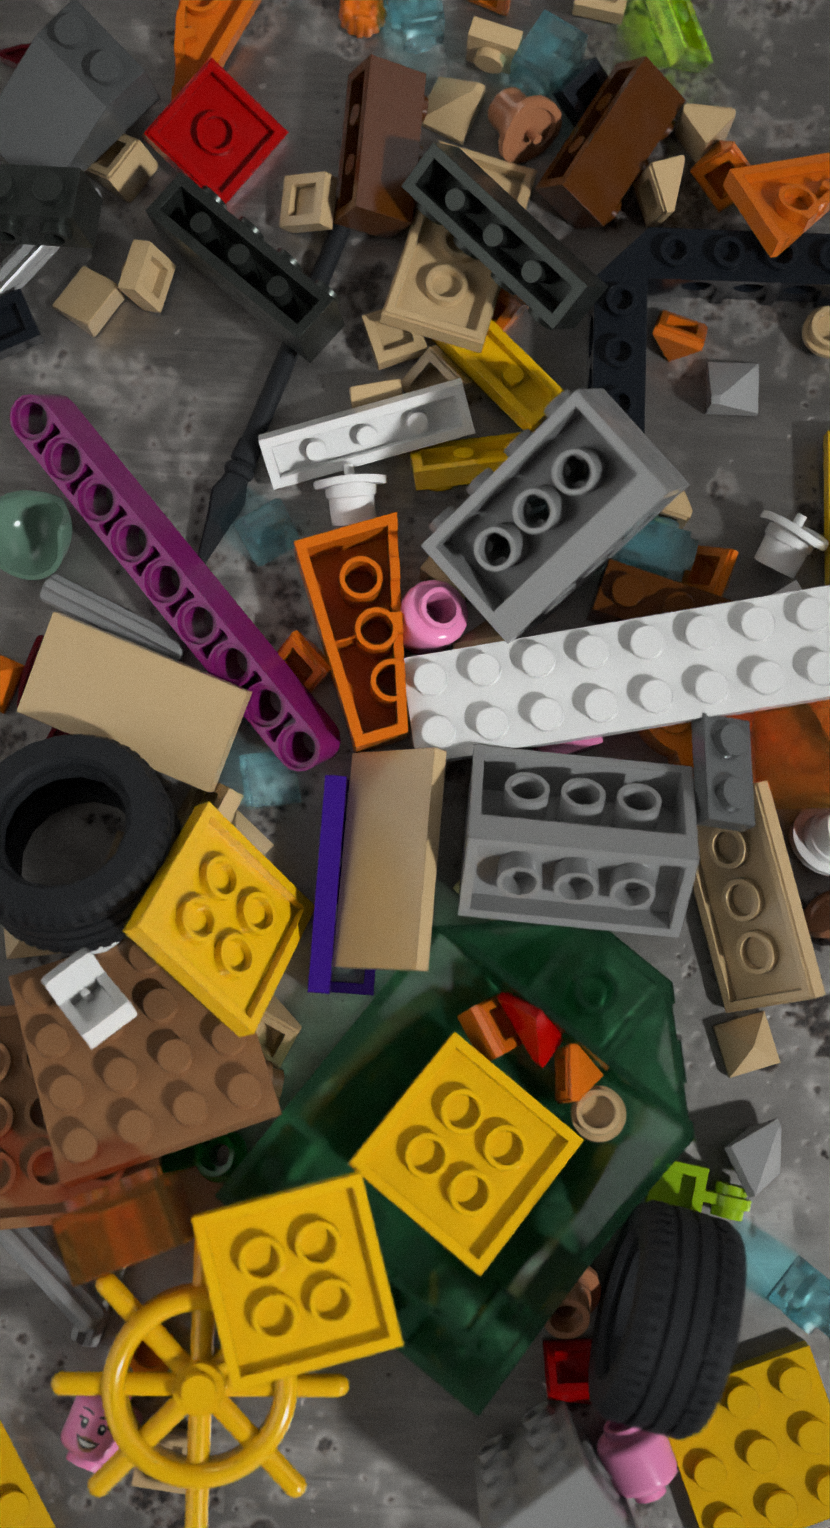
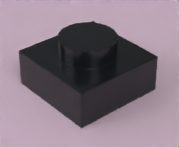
[552,57,608,128]
[0,289,45,361]

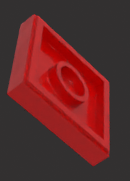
[142,57,289,204]

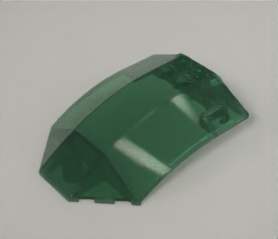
[214,920,696,1417]

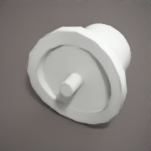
[313,464,387,526]
[754,510,829,578]
[789,802,830,876]

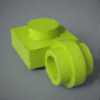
[644,1155,752,1221]

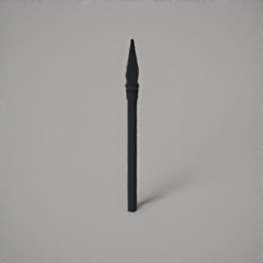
[198,219,352,564]

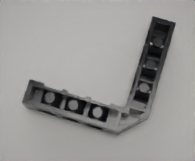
[585,227,830,478]

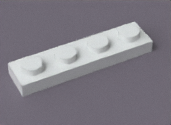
[258,378,475,490]

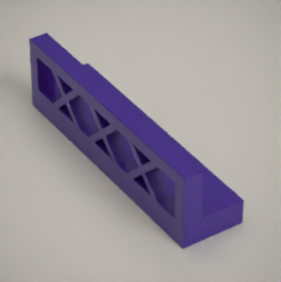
[308,775,376,996]

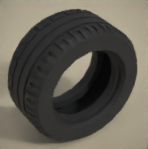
[0,734,181,954]
[588,1200,746,1440]

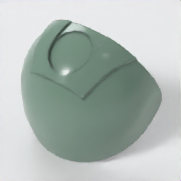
[0,490,73,580]

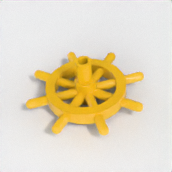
[51,1238,349,1528]

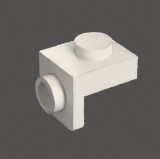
[41,947,138,1049]

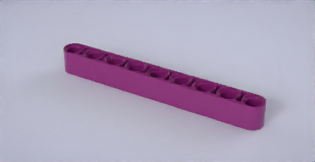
[10,394,341,772]

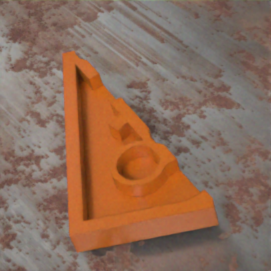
[171,0,262,101]
[722,152,830,258]

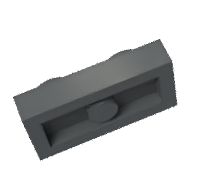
[691,713,755,832]

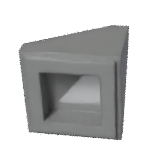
[705,362,759,416]
[725,1118,781,1198]

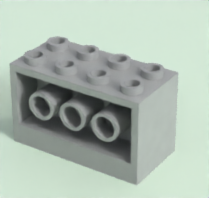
[421,388,690,644]
[458,745,700,938]
[473,1400,646,1528]

